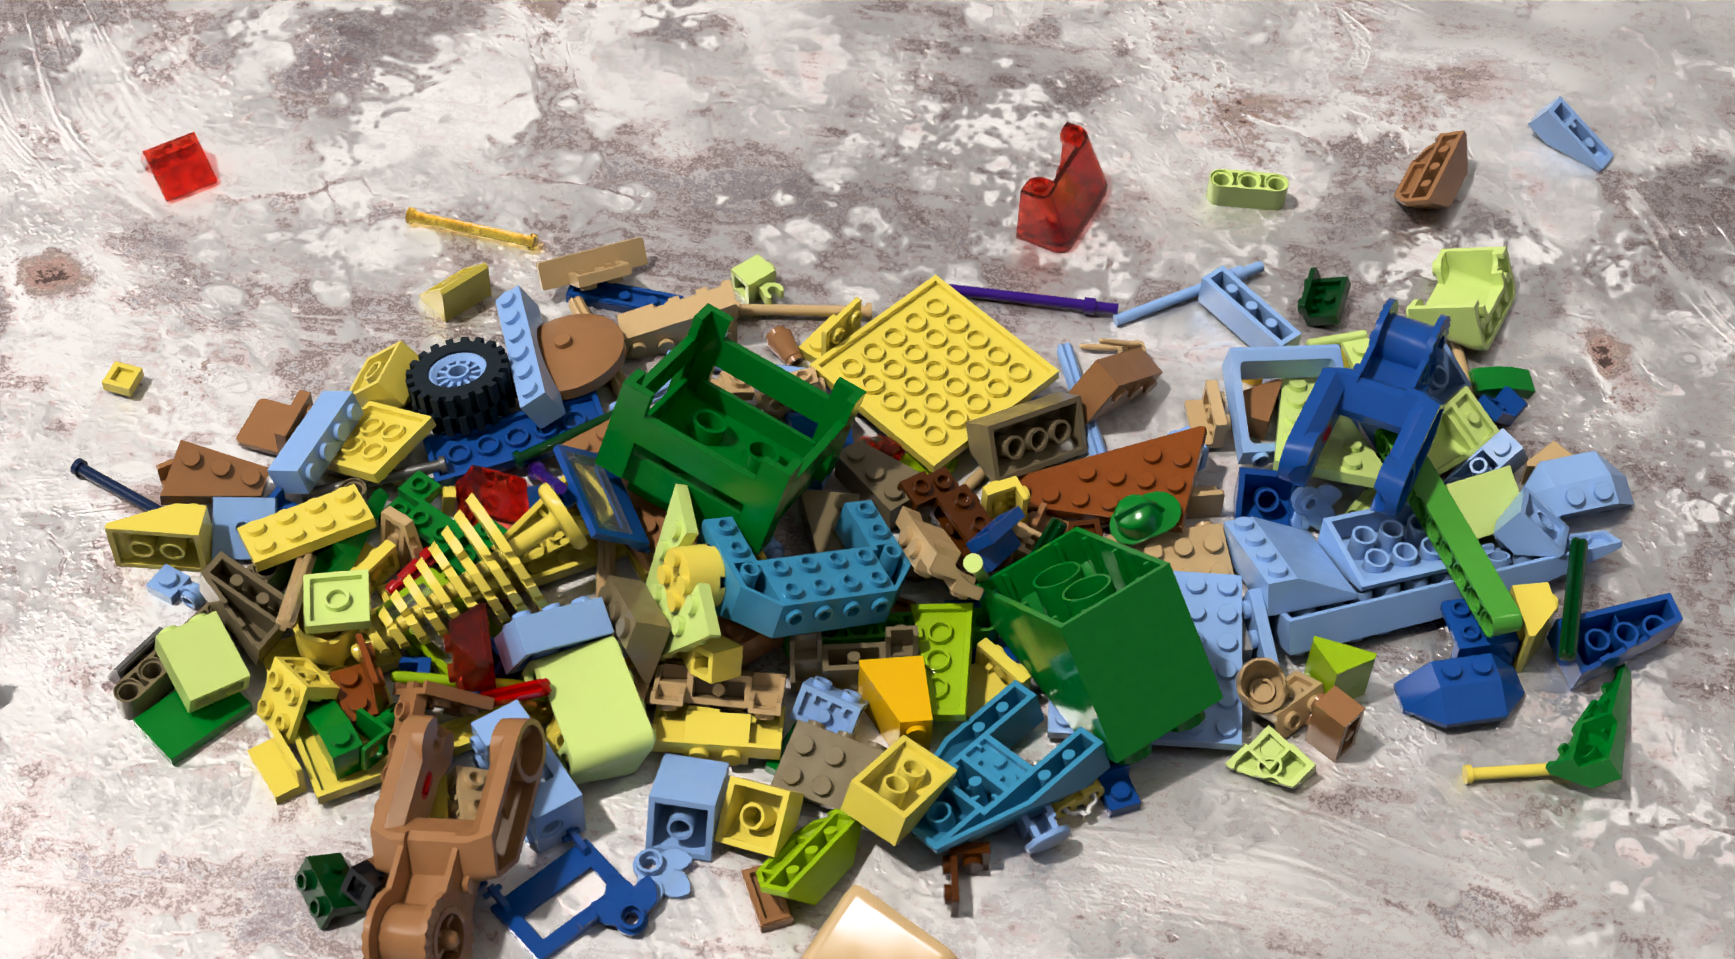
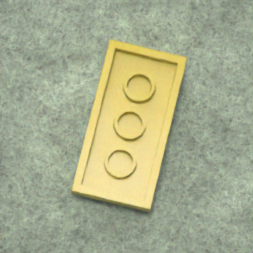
[237,484,377,572]

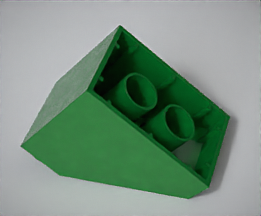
[976,527,1224,765]

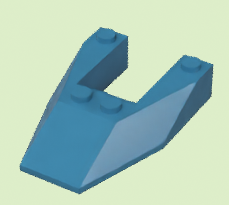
[910,680,1110,854]

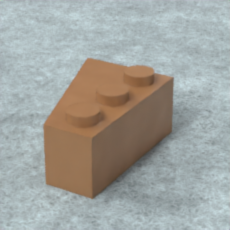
[1068,347,1163,425]
[160,440,270,505]

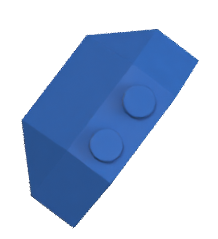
[1393,653,1525,728]

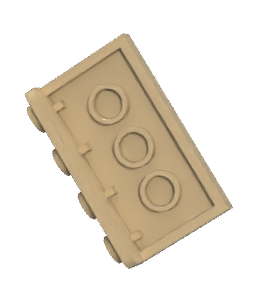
[1106,521,1234,575]

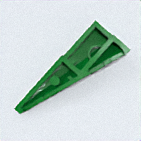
[283,487,389,594]
[1545,663,1631,789]

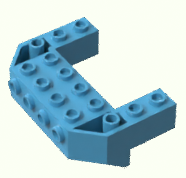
[696,500,911,638]

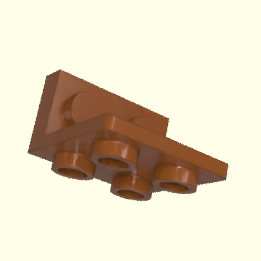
[329,633,389,729]

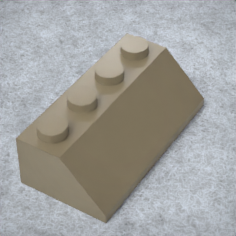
[966,392,1088,482]

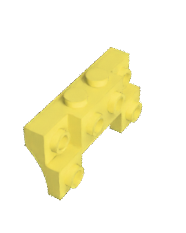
[651,703,786,766]

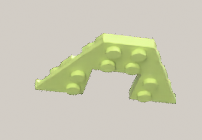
[645,484,721,663]

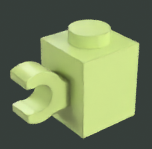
[731,254,784,304]

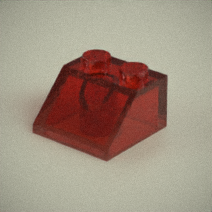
[443,603,497,692]

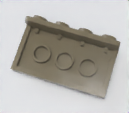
[771,719,886,810]

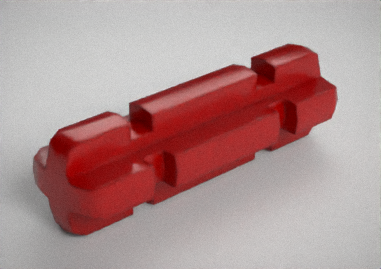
[385,547,436,596]

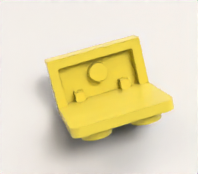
[967,637,1031,719]

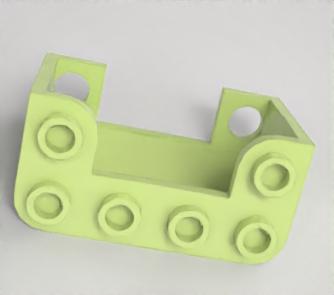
[522,636,657,784]

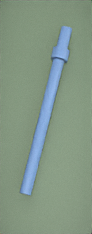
[1113,261,1264,326]

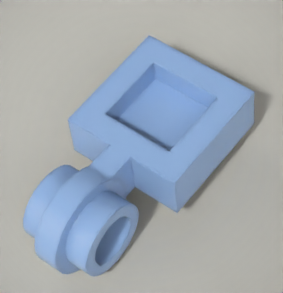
[146,564,206,609]

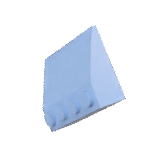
[1317,501,1448,591]
[1224,516,1357,616]

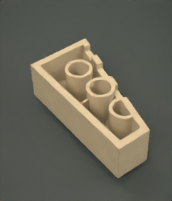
[617,279,737,359]

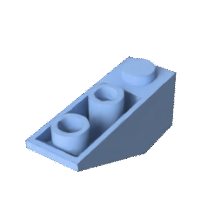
[1443,428,1528,485]

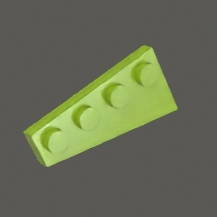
[910,603,975,721]

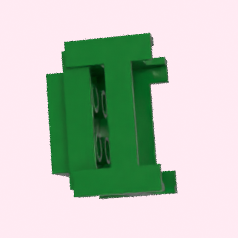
[595,303,867,556]

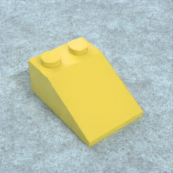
[105,503,212,572]
[840,734,957,846]

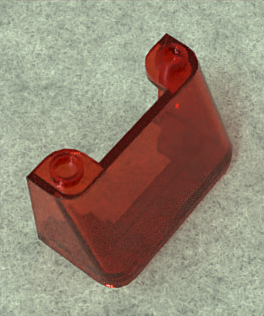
[1016,122,1108,254]

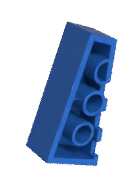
[1546,593,1683,691]

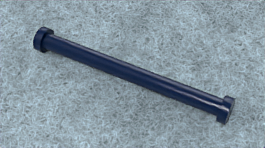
[70,458,162,512]

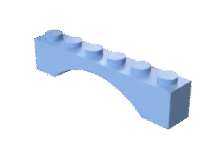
[495,285,566,429]

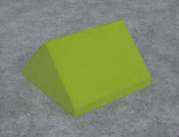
[1304,636,1377,699]

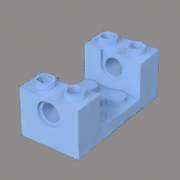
[469,699,586,854]

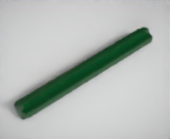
[1558,537,1588,662]

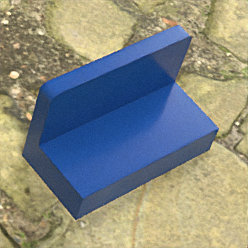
[966,506,1025,574]

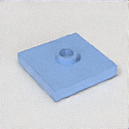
[212,497,277,559]

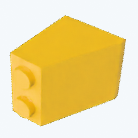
[857,655,933,751]

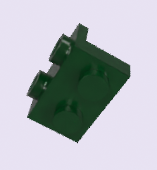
[1298,267,1351,326]
[295,853,364,929]

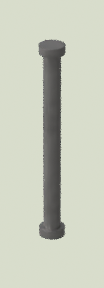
[301,455,448,503]

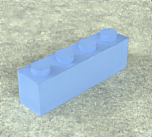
[1198,265,1302,347]
[267,391,364,494]

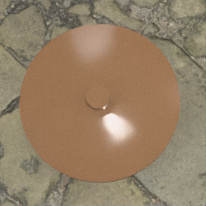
[537,314,627,400]

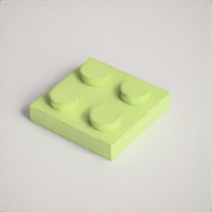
[303,569,371,634]

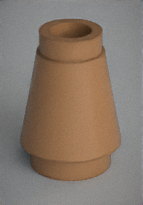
[765,325,804,367]

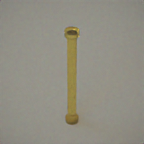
[405,207,538,251]

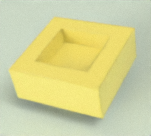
[102,361,144,397]

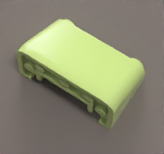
[1406,246,1516,350]

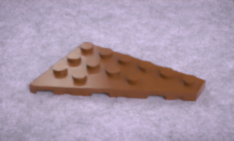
[1017,426,1207,533]

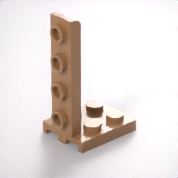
[374,681,495,813]

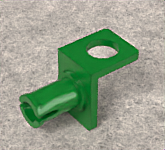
[356,703,396,771]

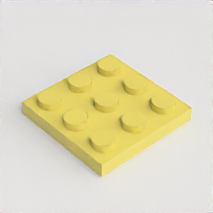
[327,401,436,484]

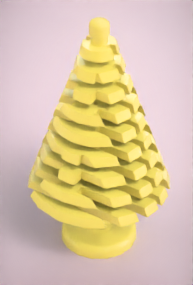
[351,482,588,662]

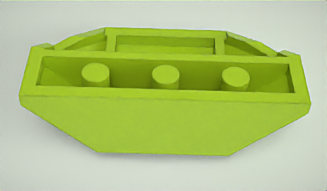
[755,808,862,905]

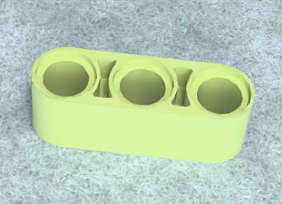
[1206,169,1289,210]

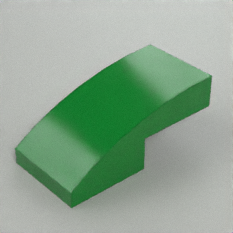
[1468,366,1535,399]

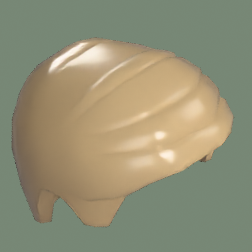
[1236,657,1288,713]

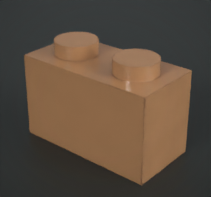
[1304,685,1365,763]

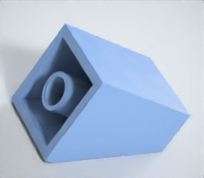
[645,753,729,862]

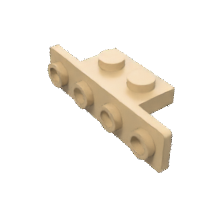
[536,237,648,291]

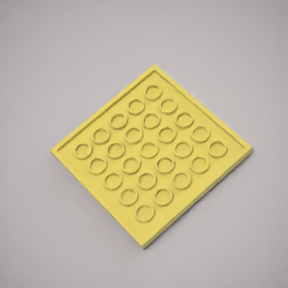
[810,275,1059,472]

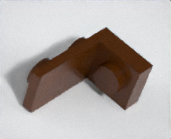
[942,842,990,916]

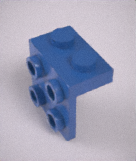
[1440,598,1520,665]

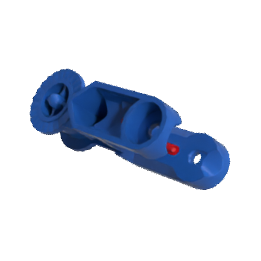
[1277,298,1451,519]

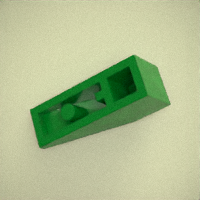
[303,699,364,780]

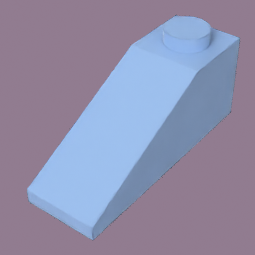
[1528,96,1614,172]

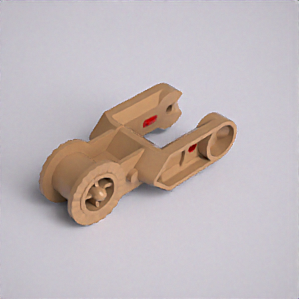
[361,715,546,959]

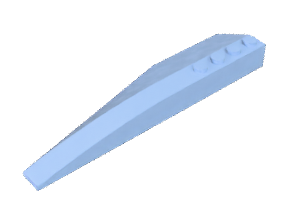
[1247,530,1622,656]

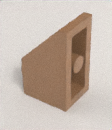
[1228,379,1283,441]

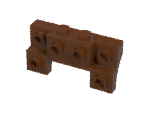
[897,466,1013,577]

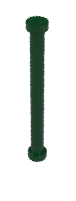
[511,410,613,469]

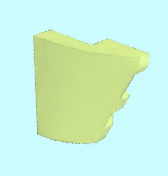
[1225,725,1316,789]

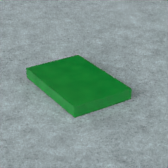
[133,690,253,766]

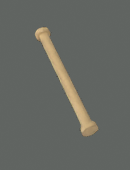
[736,301,872,320]

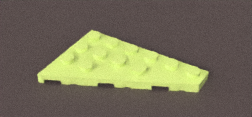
[1273,377,1383,488]

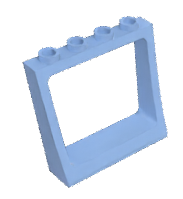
[1222,344,1360,468]

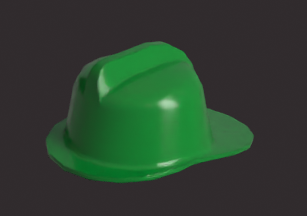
[1109,491,1182,545]

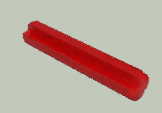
[480,678,552,707]

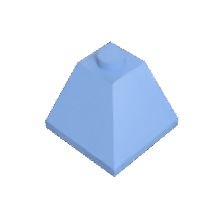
[1493,487,1569,557]

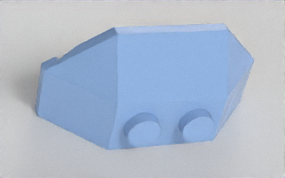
[1522,451,1634,521]

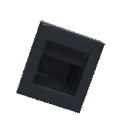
[340,857,389,911]

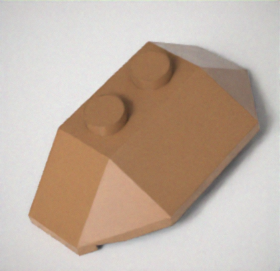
[1393,130,1468,210]

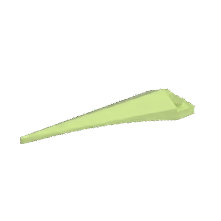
[1344,386,1499,514]

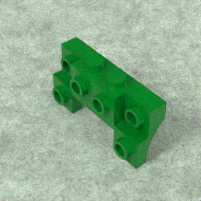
[378,470,508,576]

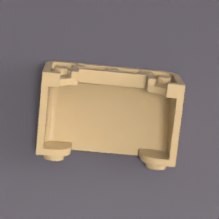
[800,885,958,959]

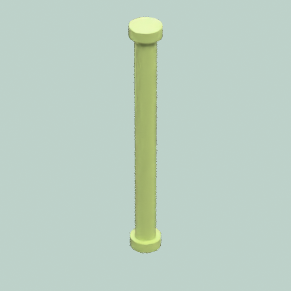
[963,553,989,583]

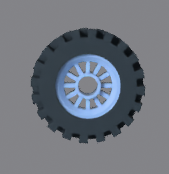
[405,337,517,436]

